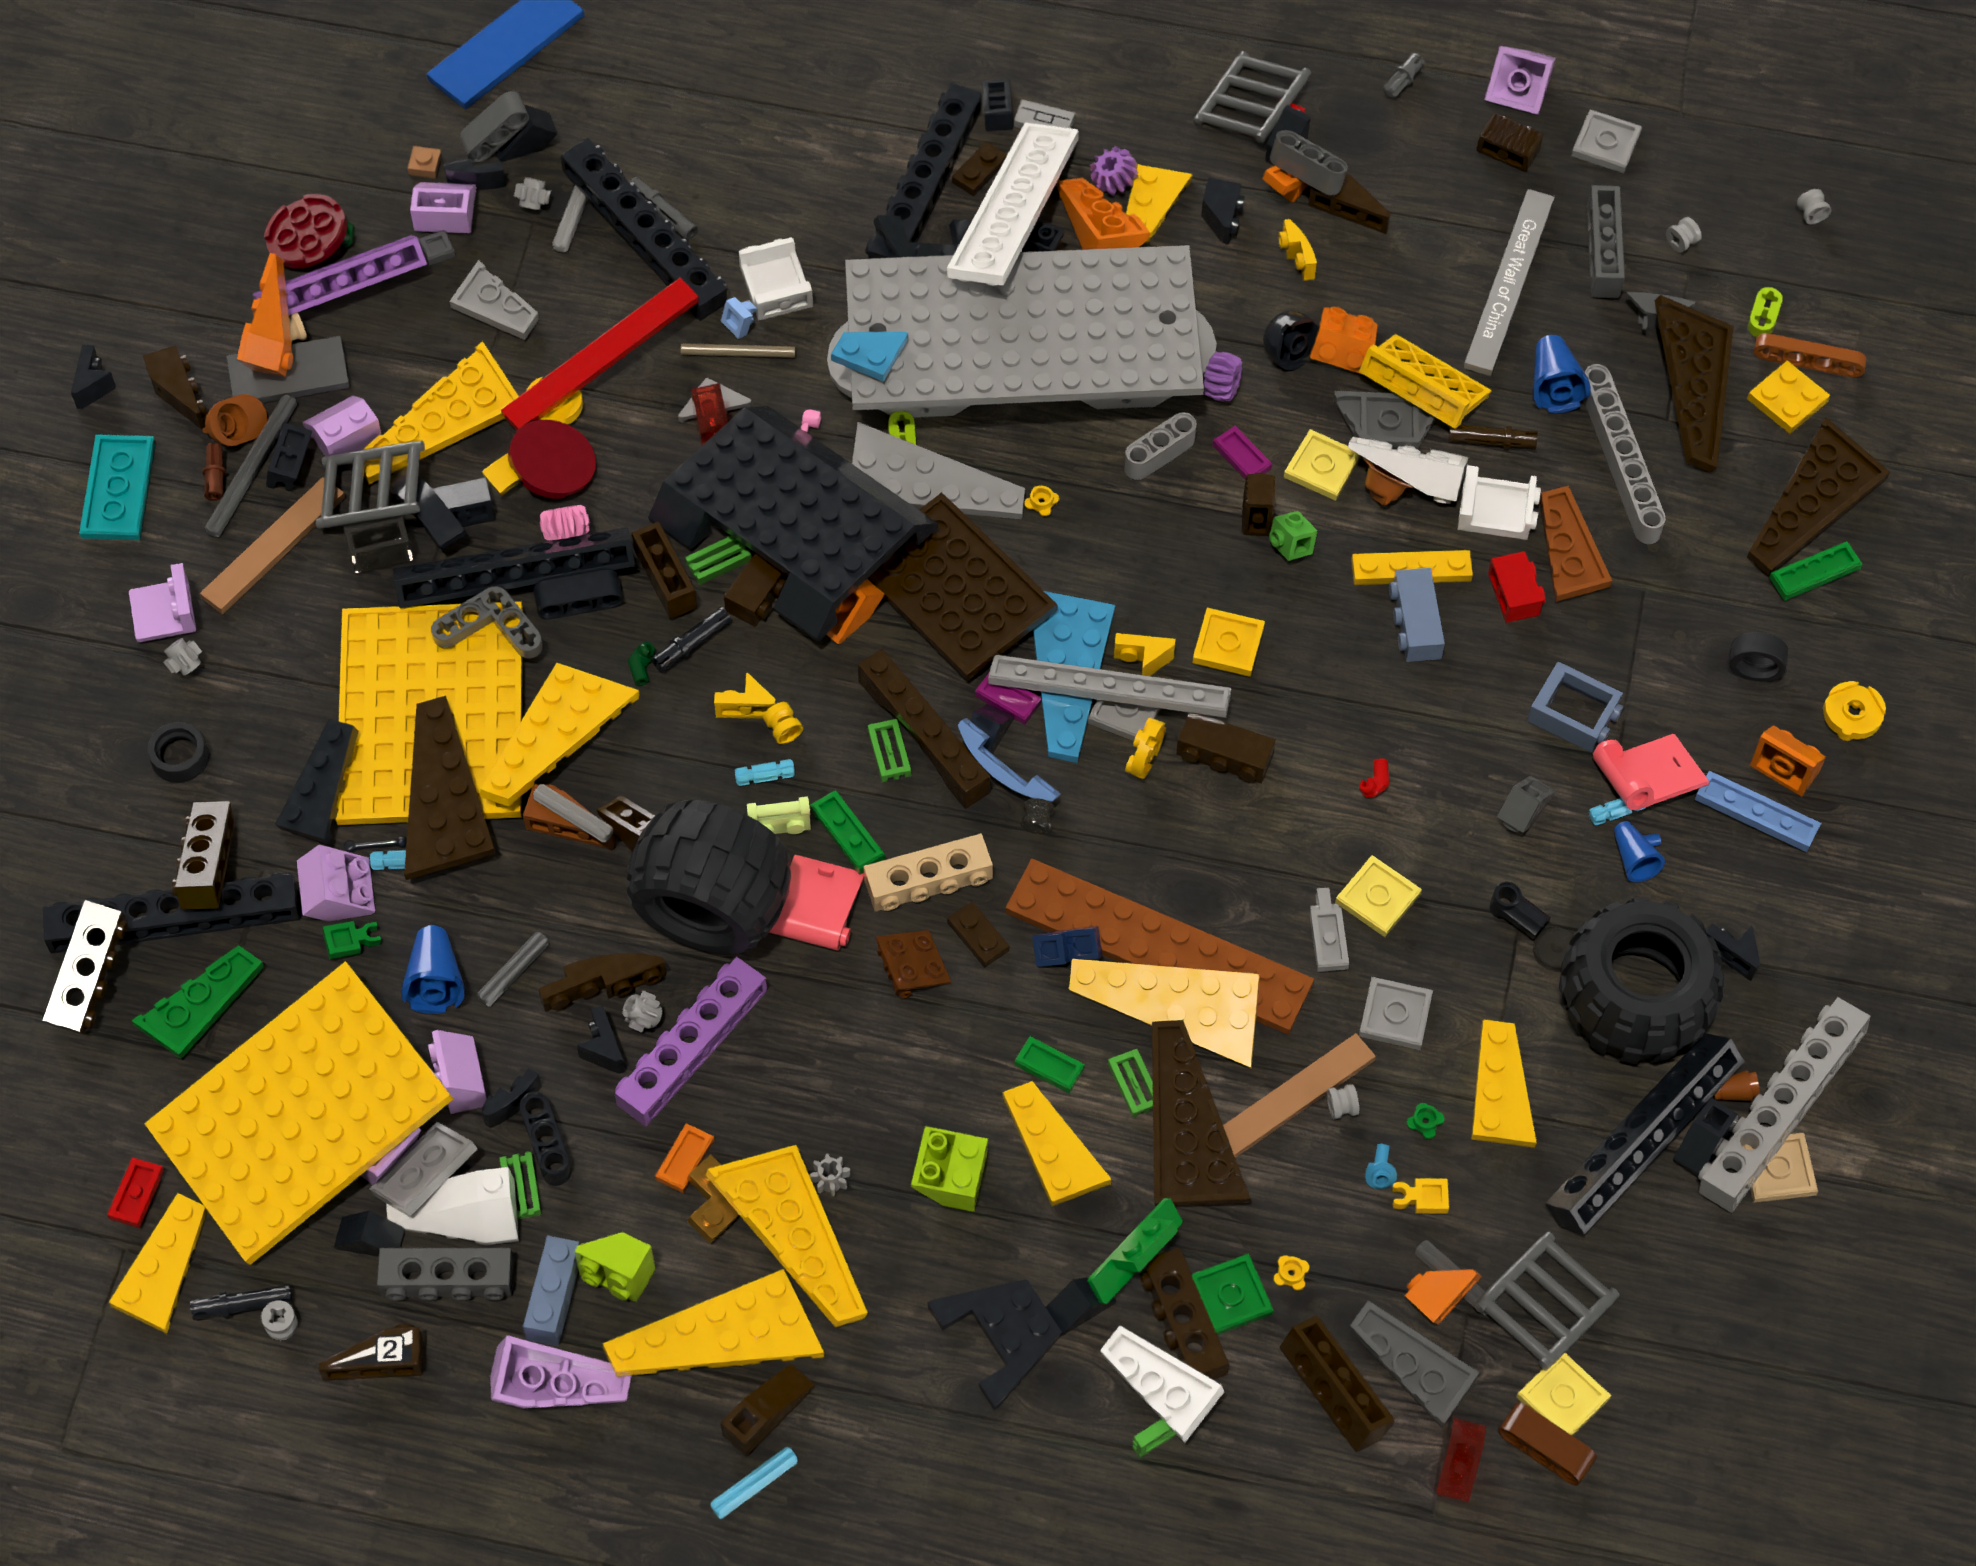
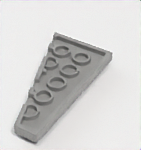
[852,422,1025,519]

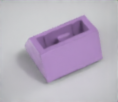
[410,182,476,233]
[297,845,375,921]
[428,1030,487,1114]

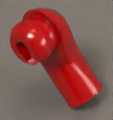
[1359,759,1389,798]

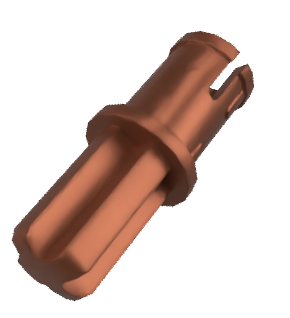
[202,443,226,501]

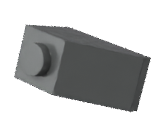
[1497,776,1556,833]

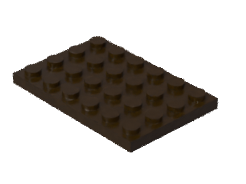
[867,492,1058,681]

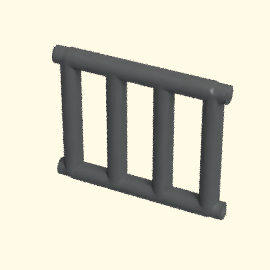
[1193,51,1311,143]
[316,441,425,529]
[1473,1232,1620,1370]

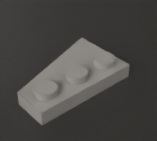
[450,260,539,340]

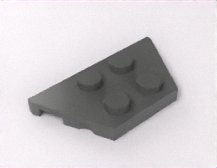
[1334,391,1436,449]

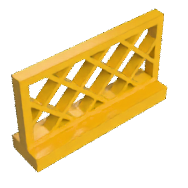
[1359,334,1492,429]

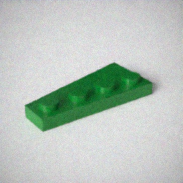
[131,945,264,1059]

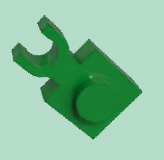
[322,921,381,959]

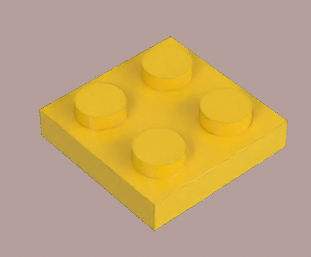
[1747,361,1830,434]
[1192,608,1265,677]

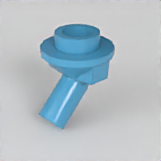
[1365,1144,1397,1190]

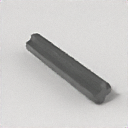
[477,931,549,1006]
[1415,1240,1496,1315]

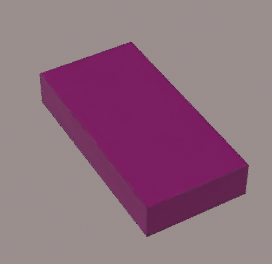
[1212,425,1272,480]
[975,672,1042,725]

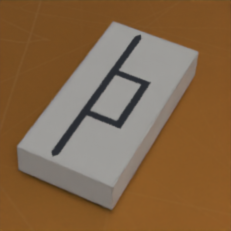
[1014,100,1075,129]

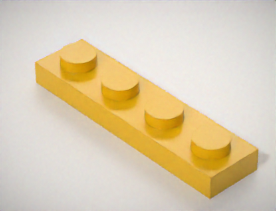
[1351,550,1473,585]

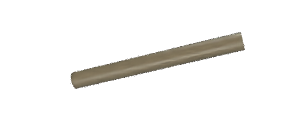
[681,343,796,358]

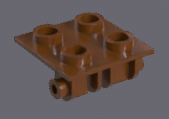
[875,930,951,999]

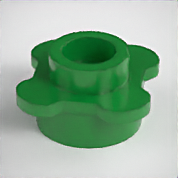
[1407,1103,1445,1139]

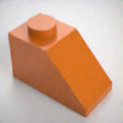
[1405,1269,1482,1325]

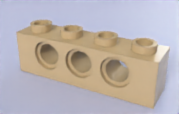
[863,833,993,911]

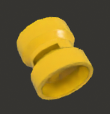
[763,702,803,744]

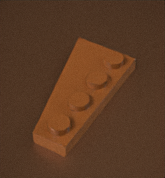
[1540,486,1612,602]

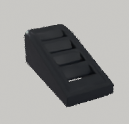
[982,79,1013,131]

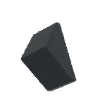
[962,704,1014,758]
[334,1210,406,1257]
[1046,1277,1117,1336]

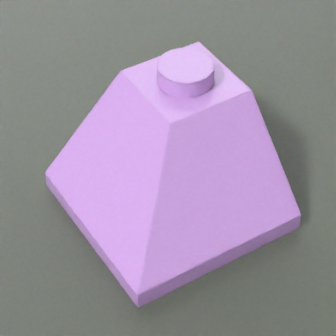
[1485,46,1556,114]

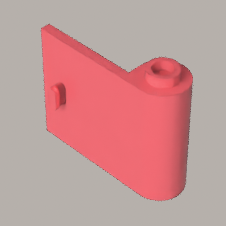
[1593,734,1709,810]
[769,855,864,951]

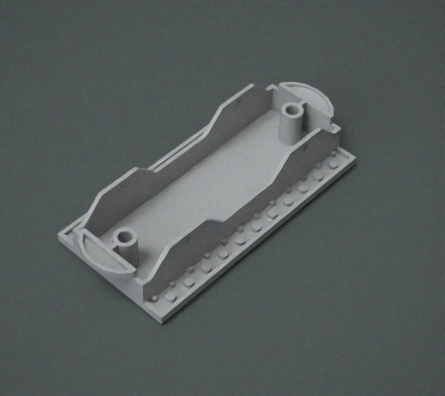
[827,245,1217,417]

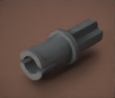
[1383,53,1425,98]

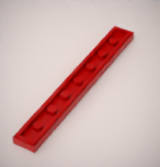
[501,278,699,431]

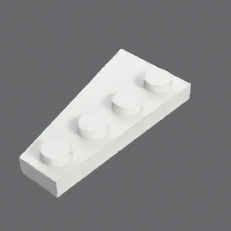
[1100,1326,1224,1443]

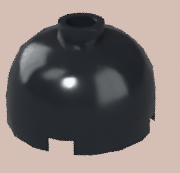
[1263,311,1319,370]

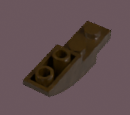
[538,953,666,1012]

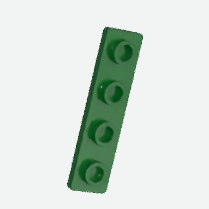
[1088,1198,1182,1304]

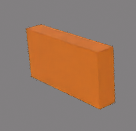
[655,1123,715,1193]

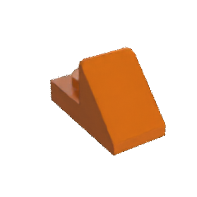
[1262,166,1309,202]

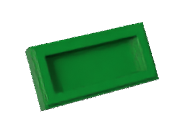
[1014,1036,1085,1094]

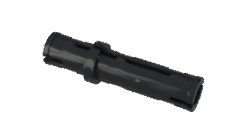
[651,606,732,673]
[190,1284,292,1320]

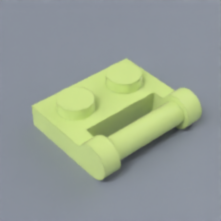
[747,796,811,834]

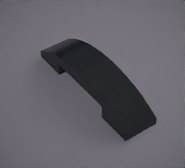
[390,466,466,550]

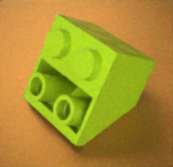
[911,1126,988,1212]
[574,1232,656,1302]

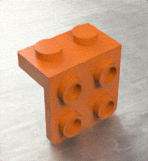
[1310,307,1378,375]

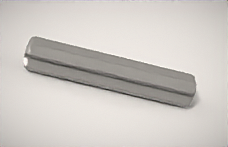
[533,784,613,842]

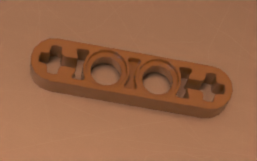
[1754,333,1866,377]

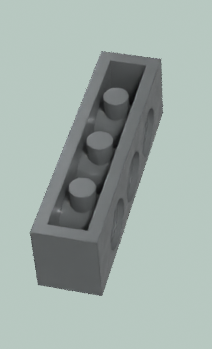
[1587,185,1625,298]
[377,1248,514,1301]

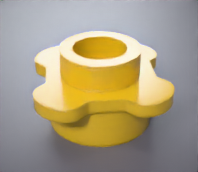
[1024,486,1059,516]
[1273,1255,1309,1291]

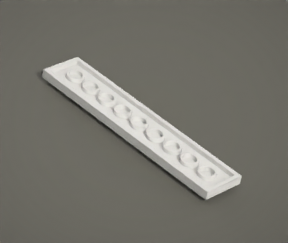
[947,123,1078,286]

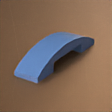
[958,718,1061,801]

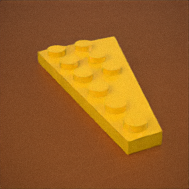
[363,341,519,484]
[480,663,639,807]
[1069,959,1260,1069]
[705,1145,867,1327]
[603,1269,824,1377]

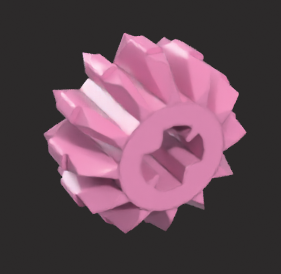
[540,505,590,541]

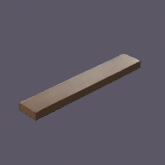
[200,477,346,615]
[1223,1033,1376,1158]

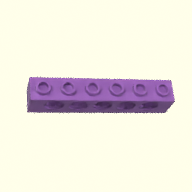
[252,235,427,315]
[615,957,767,1127]

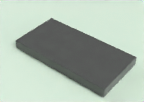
[227,336,350,403]

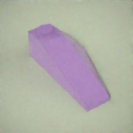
[490,1336,631,1408]

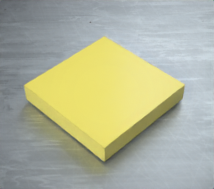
[1284,429,1361,501]
[1335,855,1422,937]
[1517,1353,1611,1436]

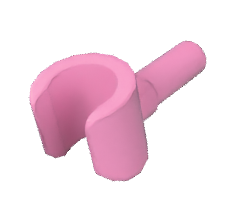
[801,410,821,432]

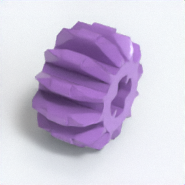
[1090,146,1138,196]
[1203,352,1243,401]

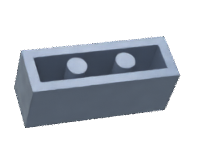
[1389,567,1445,662]
[523,1236,580,1346]

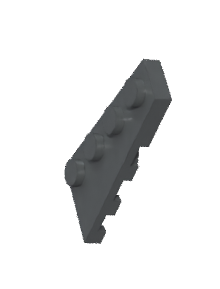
[1349,1301,1479,1428]

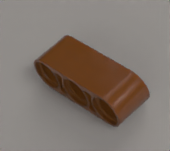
[1498,1402,1597,1486]

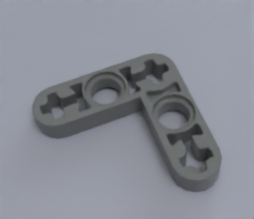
[431,586,543,658]

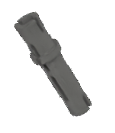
[629,177,698,241]

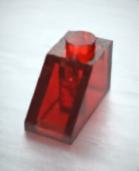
[691,383,728,447]
[1436,1418,1486,1502]

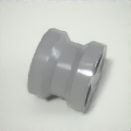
[1796,189,1831,224]
[1666,217,1702,253]
[1327,1084,1359,1119]
[261,1300,298,1341]

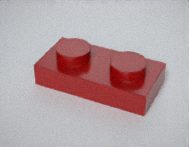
[107,1157,164,1228]

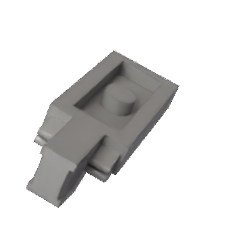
[1310,888,1349,972]

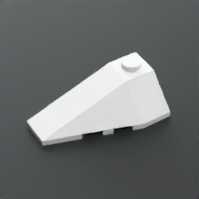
[1348,437,1469,504]
[386,1167,519,1245]

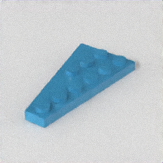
[1033,591,1115,763]

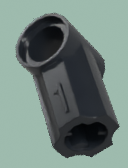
[1489,881,1551,940]

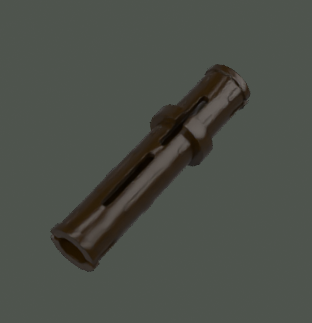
[1449,425,1538,450]

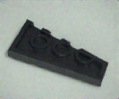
[275,719,359,844]

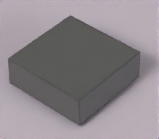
[418,230,456,266]

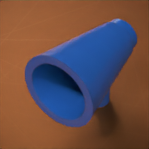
[1614,821,1665,882]

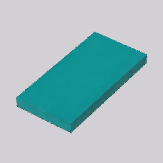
[79,435,155,540]

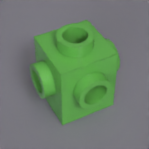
[1269,511,1317,561]

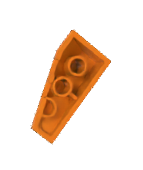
[1056,178,1150,250]
[237,253,293,377]

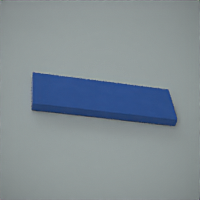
[427,0,584,110]

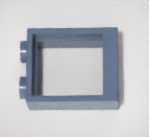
[1527,662,1624,753]

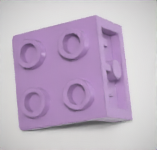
[129,563,196,642]

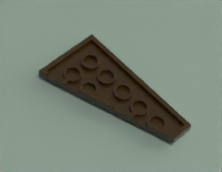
[1654,295,1734,472]
[1747,417,1890,576]
[404,695,495,880]
[1152,1020,1252,1206]

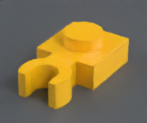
[1392,1178,1449,1214]

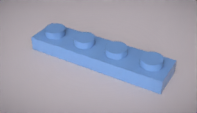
[1695,771,1821,852]

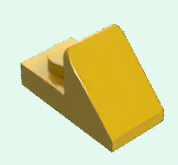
[1114,633,1176,676]
[714,673,776,718]

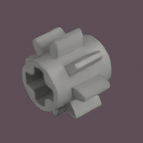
[514,177,551,210]
[163,638,202,676]
[623,991,662,1032]
[810,1154,850,1196]

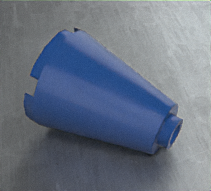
[1533,335,1591,414]
[401,925,465,1014]

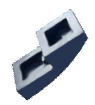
[1032,926,1103,967]

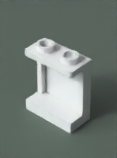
[739,238,813,320]
[1457,465,1541,540]

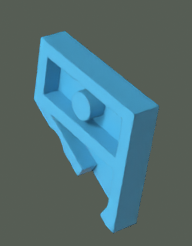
[831,331,908,382]

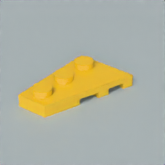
[1126,165,1192,242]

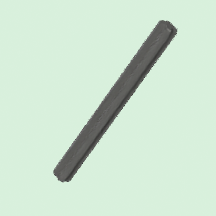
[205,394,297,538]

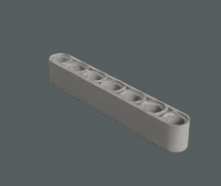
[1583,364,1666,544]

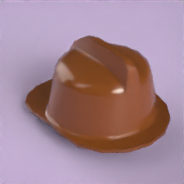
[202,394,267,446]
[1362,456,1413,505]

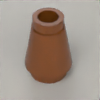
[1714,1070,1760,1101]

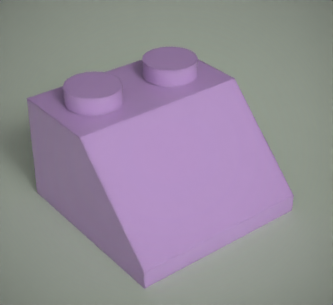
[303,396,382,456]

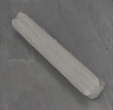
[552,171,597,253]

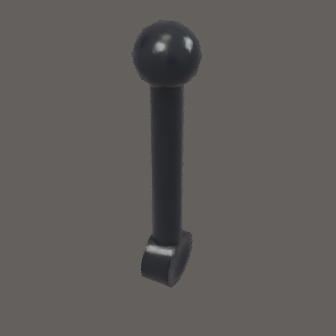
[344,836,407,853]

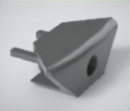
[1627,292,1696,330]

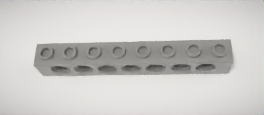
[1698,997,1871,1213]

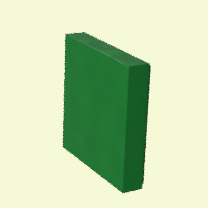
[1191,1254,1274,1335]

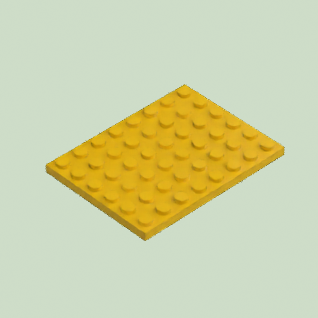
[336,601,523,825]
[144,961,454,1265]

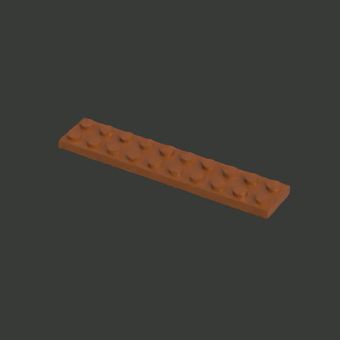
[1005,858,1314,1035]

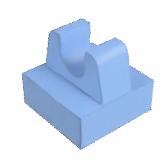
[721,297,757,339]

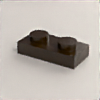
[952,141,1007,197]
[947,902,1010,968]

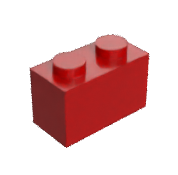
[1488,551,1546,623]

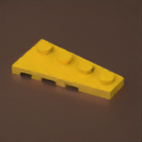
[1471,1019,1537,1148]
[1003,1081,1111,1206]
[109,1193,208,1334]

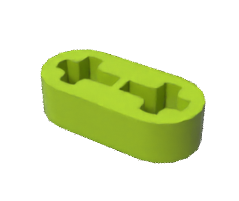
[1748,287,1782,337]
[888,411,916,445]

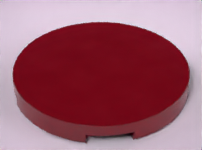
[264,194,347,268]
[508,420,596,499]

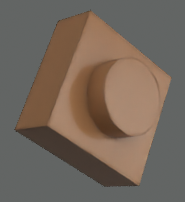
[408,146,442,179]

